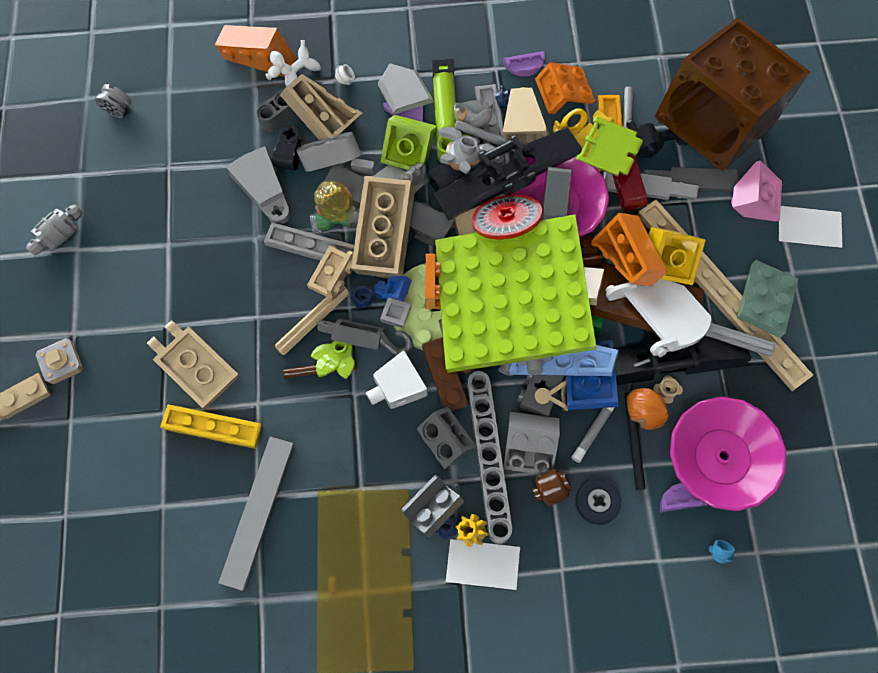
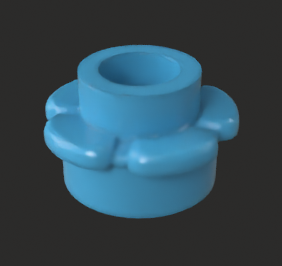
[709,540,735,563]

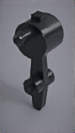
[626,120,688,158]

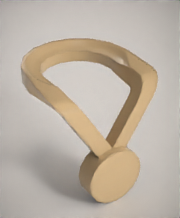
[534,380,568,411]

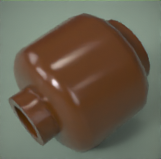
[532,468,572,506]

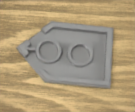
[378,63,434,115]

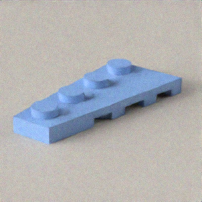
[509,345,619,376]

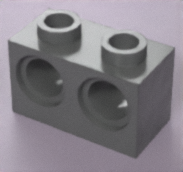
[417,407,476,469]

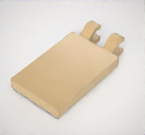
[147,320,239,410]

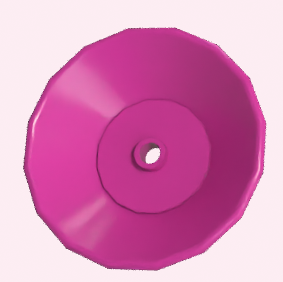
[510,156,609,238]
[670,397,786,511]

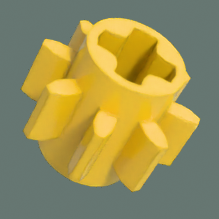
[455,514,489,547]

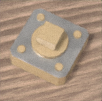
[35,338,83,385]

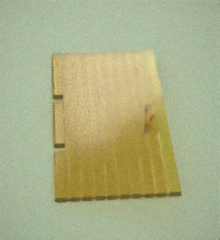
[317,489,414,673]

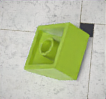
[380,115,437,170]

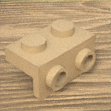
[307,246,353,300]

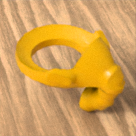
[553,109,588,136]

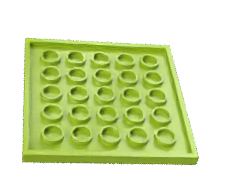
[435,215,597,373]

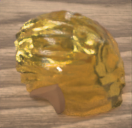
[313,180,352,221]

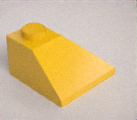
[649,227,705,285]

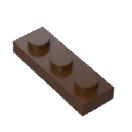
[422,337,468,411]

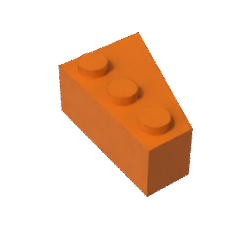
[215,25,296,77]
[591,213,667,286]

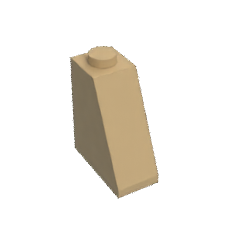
[502,87,549,145]

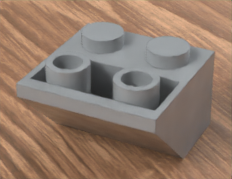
[503,412,560,474]

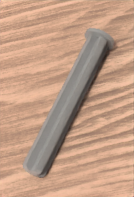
[704,323,775,356]

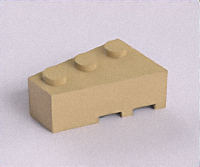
[280,74,362,140]

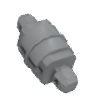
[26,204,83,256]

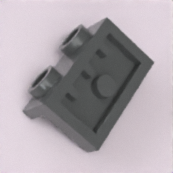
[401,475,464,539]

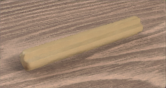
[275,286,349,355]

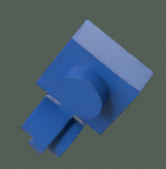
[373,276,412,302]

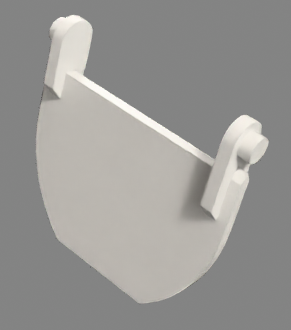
[606,279,711,357]

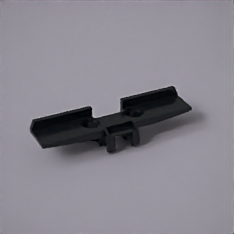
[433,127,582,221]
[614,330,752,385]

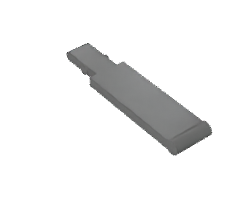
[602,171,699,200]

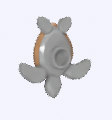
[438,127,500,174]

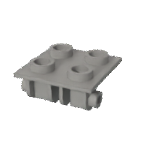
[372,163,429,193]

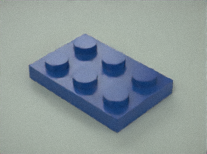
[566,340,618,410]

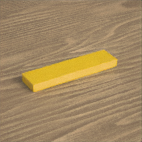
[160,404,263,449]

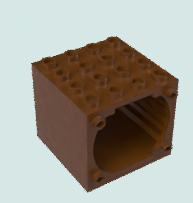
[654,17,810,172]

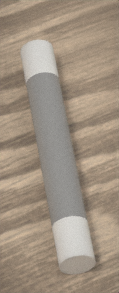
[571,407,615,463]

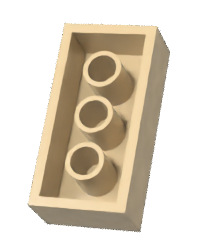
[351,176,415,277]

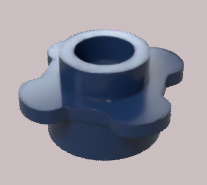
[495,85,510,109]

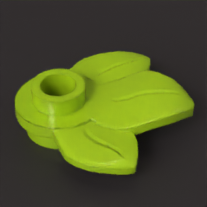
[311,340,355,379]

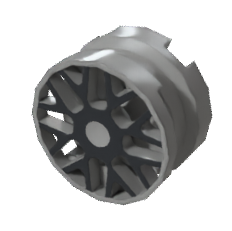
[95,84,131,118]

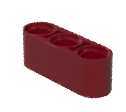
[612,154,647,211]

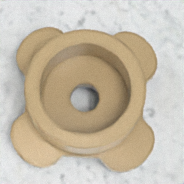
[653,375,683,404]

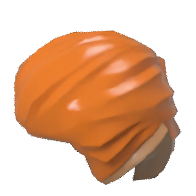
[626,388,669,430]

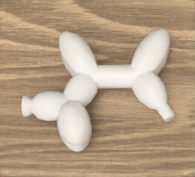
[265,40,321,86]

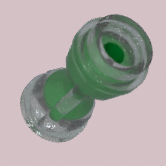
[310,205,360,234]

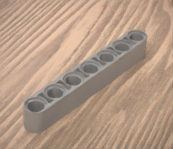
[468,371,512,544]

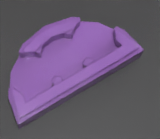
[503,51,545,76]
[660,483,707,513]

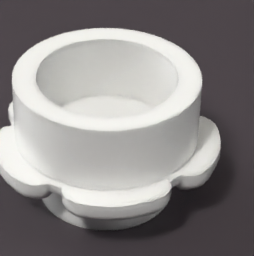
[335,64,355,85]

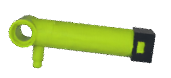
[432,59,473,163]

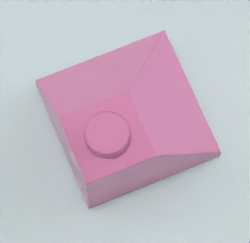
[731,160,782,222]

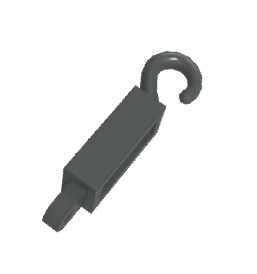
[317,318,413,356]

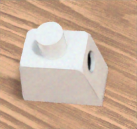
[366,351,427,409]

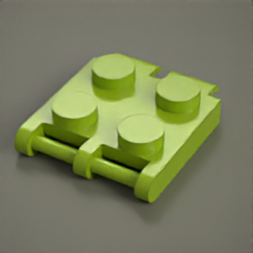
[576,116,643,177]

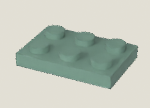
[737,260,798,338]

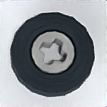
[575,478,622,525]

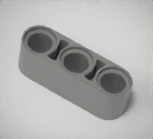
[296,132,361,172]

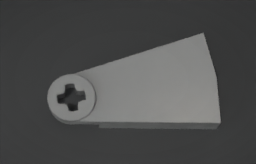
[226,146,291,225]

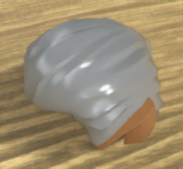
[454,100,492,129]

